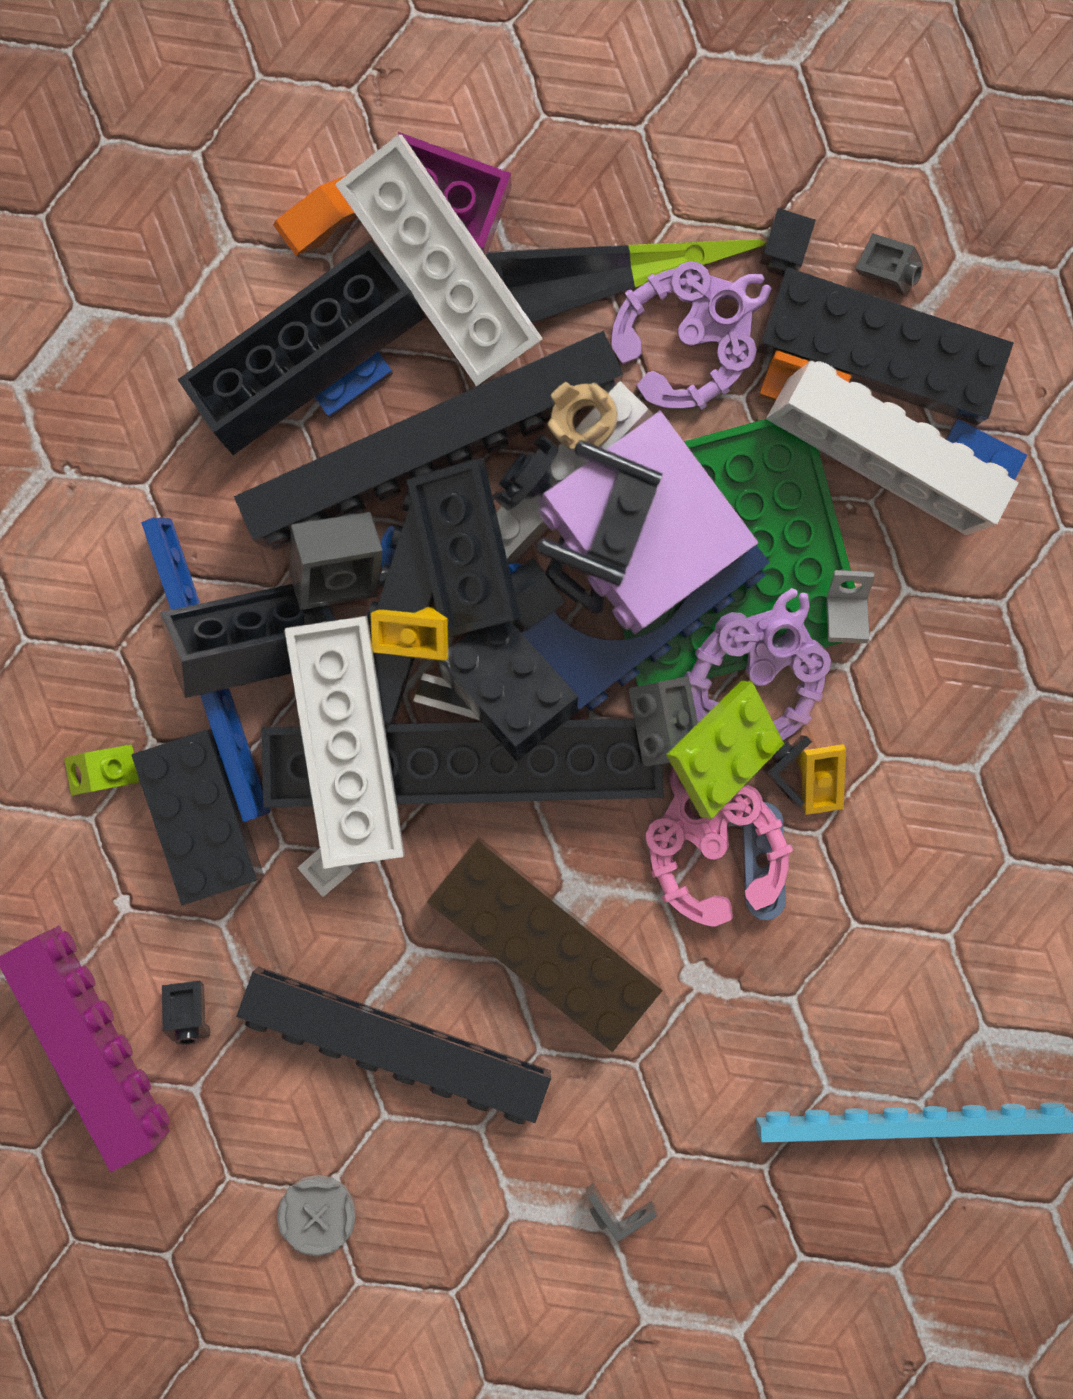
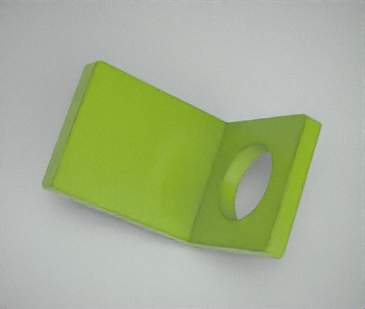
[64,745,139,796]

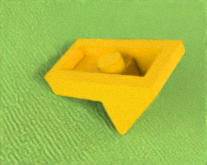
[371,607,448,660]
[795,744,846,815]

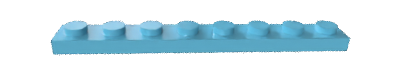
[756,1103,1073,1142]

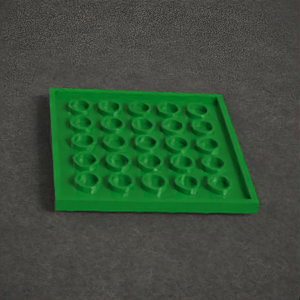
[621,419,856,686]

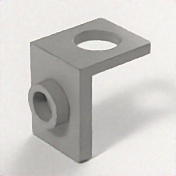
[826,570,874,643]

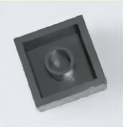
[289,512,383,610]

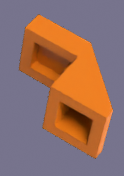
[273,175,358,256]

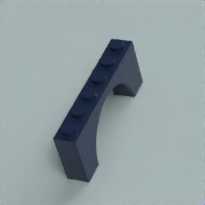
[522,545,770,711]

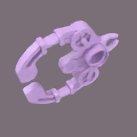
[612,261,772,410]
[684,588,831,740]

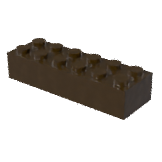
[427,836,663,1053]

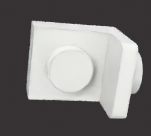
[297,848,362,897]

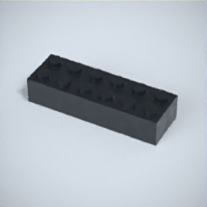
[177,240,426,455]
[756,267,1014,425]

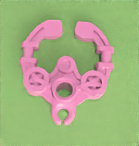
[646,766,793,927]

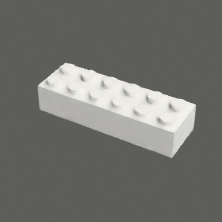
[766,361,1019,535]

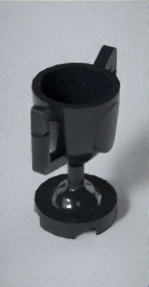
[493,435,604,614]

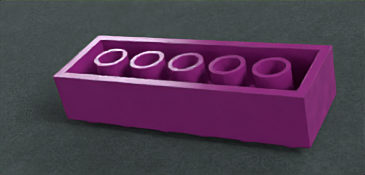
[0,926,170,1172]

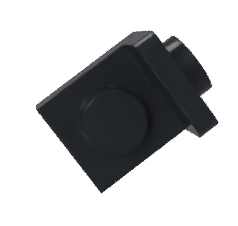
[162,980,210,1045]

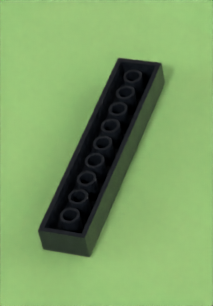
[233,330,623,550]
[261,718,664,808]

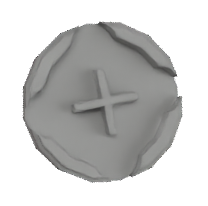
[277,1175,357,1256]

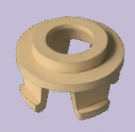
[548,382,618,450]

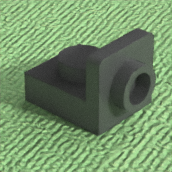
[855,233,923,296]

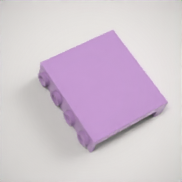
[537,411,758,634]

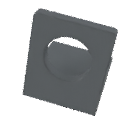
[587,1183,657,1243]

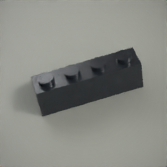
[160,584,336,698]

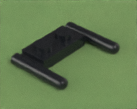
[536,440,663,587]

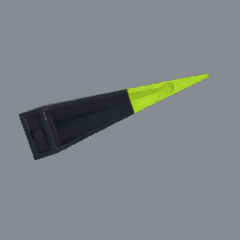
[484,239,766,323]

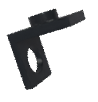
[763,735,812,807]

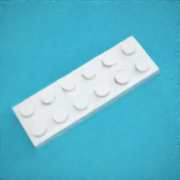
[335,134,542,386]
[285,616,405,869]

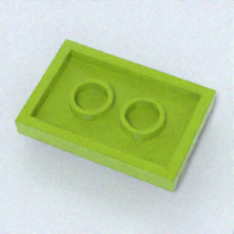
[666,681,784,819]

